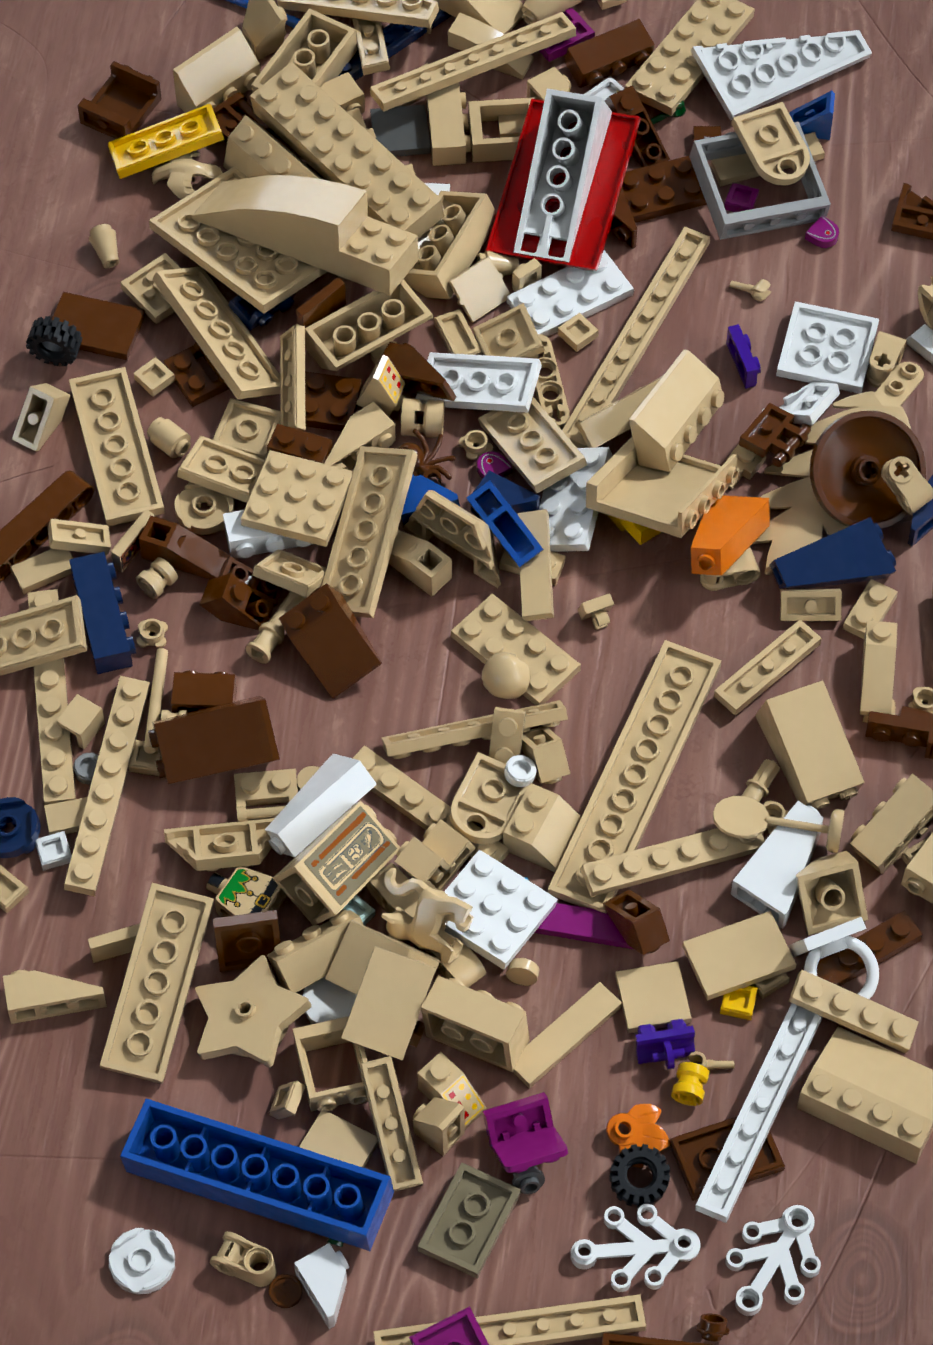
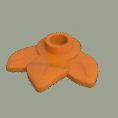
[606,1104,670,1168]

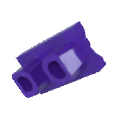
[636,1019,695,1070]

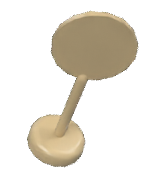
[713,796,844,854]

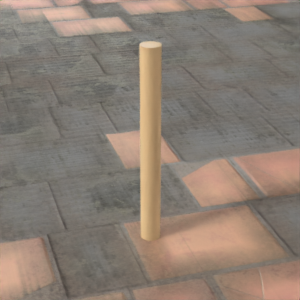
[144,648,168,754]

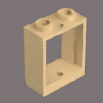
[468,97,535,162]
[293,1016,368,1112]

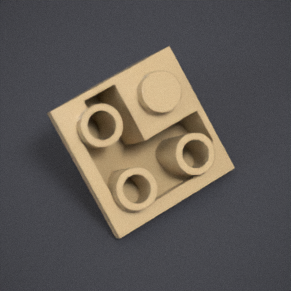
[242,0,287,60]

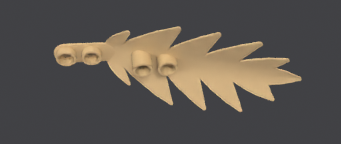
[753,362,924,575]

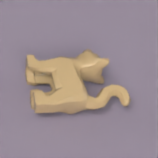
[381,868,474,964]

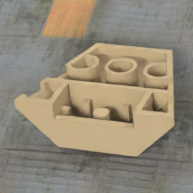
[402,490,501,588]

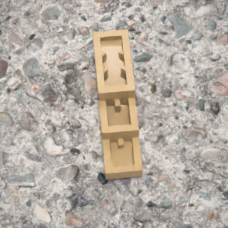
[576,375,663,448]

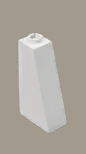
[265,754,377,857]
[731,801,824,929]

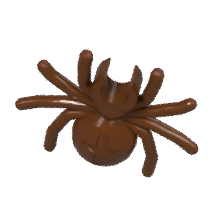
[397,429,456,483]

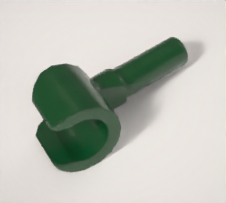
[650,101,686,125]

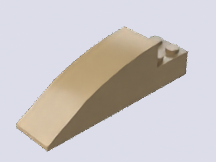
[192,175,418,295]

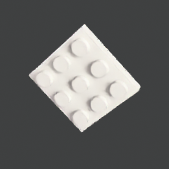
[776,301,879,393]
[444,850,558,970]

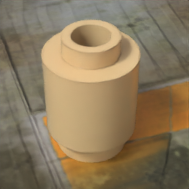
[147,417,191,458]

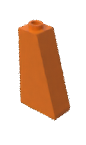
[691,495,770,576]

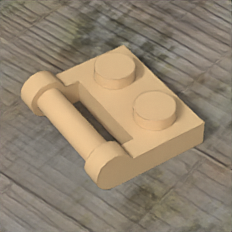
[234,768,298,822]

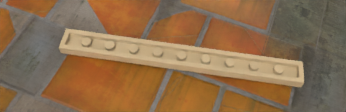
[562,227,710,448]

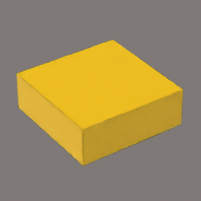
[720,986,758,1020]

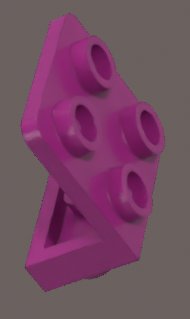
[482,1092,568,1173]

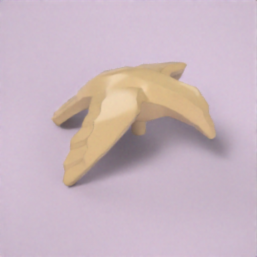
[152,152,223,200]

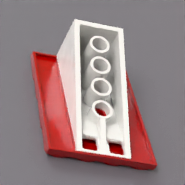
[486,89,641,271]

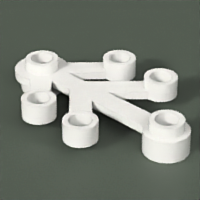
[571,1204,701,1292]
[725,1205,821,1316]

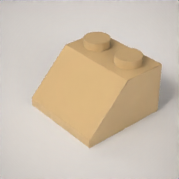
[503,783,581,872]

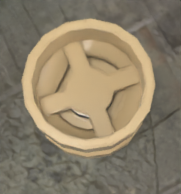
[136,557,178,599]

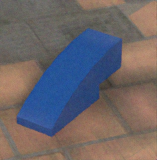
[467,480,544,568]

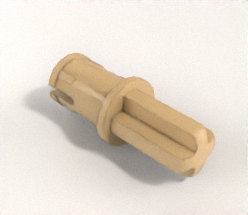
[741,759,780,802]

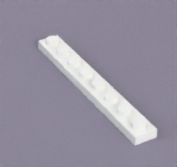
[695,1003,823,1223]

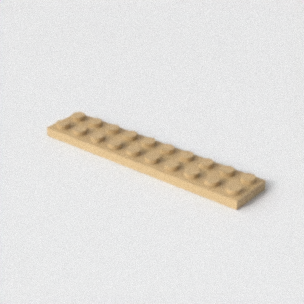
[548,640,722,914]

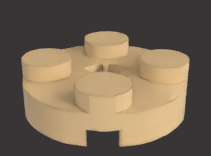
[174,482,234,535]

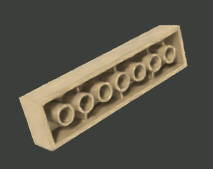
[250,62,444,238]

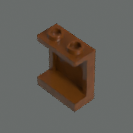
[77,61,162,139]

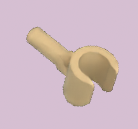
[730,279,771,302]
[689,1051,734,1069]

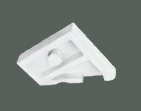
[762,382,840,425]

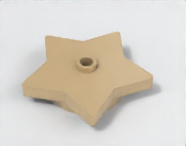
[195,955,312,1067]

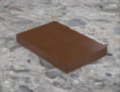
[52,292,145,361]
[669,1116,785,1201]

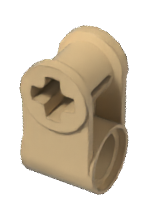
[866,331,907,388]
[881,456,933,515]
[700,547,761,591]
[209,1231,277,1287]

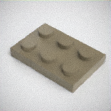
[417,1162,521,1279]

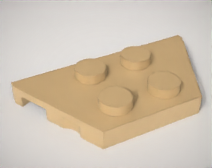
[164,818,275,871]

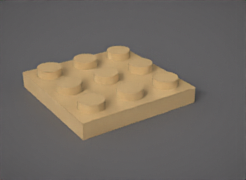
[241,450,353,547]

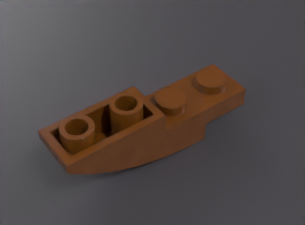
[865,706,933,759]

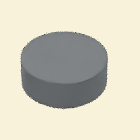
[74,753,99,784]

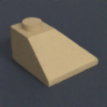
[796,851,868,936]

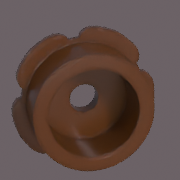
[697,1313,730,1342]

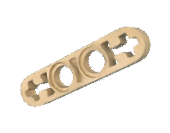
[532,334,570,430]

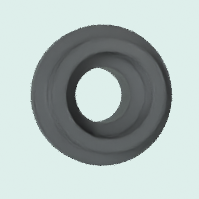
[512,1165,545,1194]

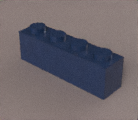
[69,552,136,675]

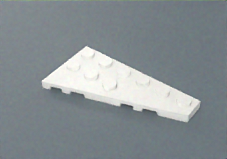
[691,30,872,120]

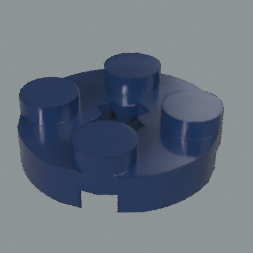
[0,797,41,858]

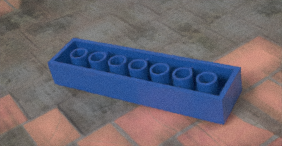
[120,1098,394,1251]

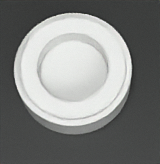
[504,755,537,787]

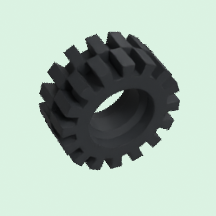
[26,316,82,366]
[609,1144,670,1208]

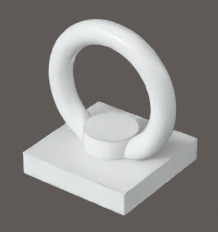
[789,917,879,1000]

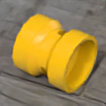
[671,1062,710,1106]

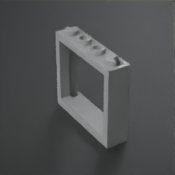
[689,122,831,240]

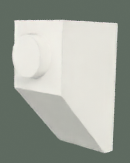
[294,1243,349,1329]

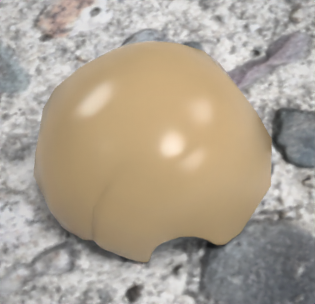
[482,652,530,699]

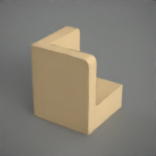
[57,694,105,749]

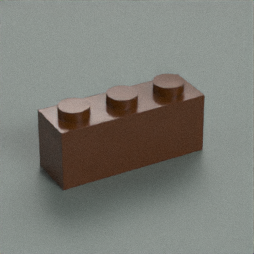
[564,19,655,88]

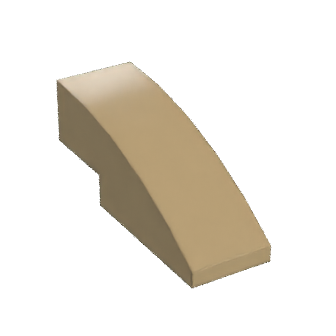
[448,12,534,79]

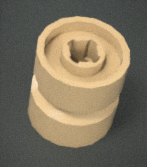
[401,398,445,438]

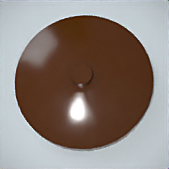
[810,411,926,528]

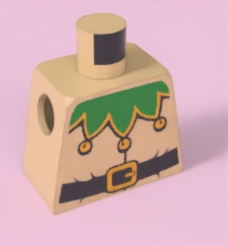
[206,866,287,917]

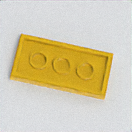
[107,104,225,179]

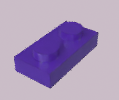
[726,324,761,389]

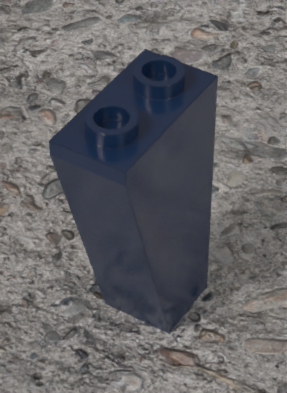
[769,517,896,589]

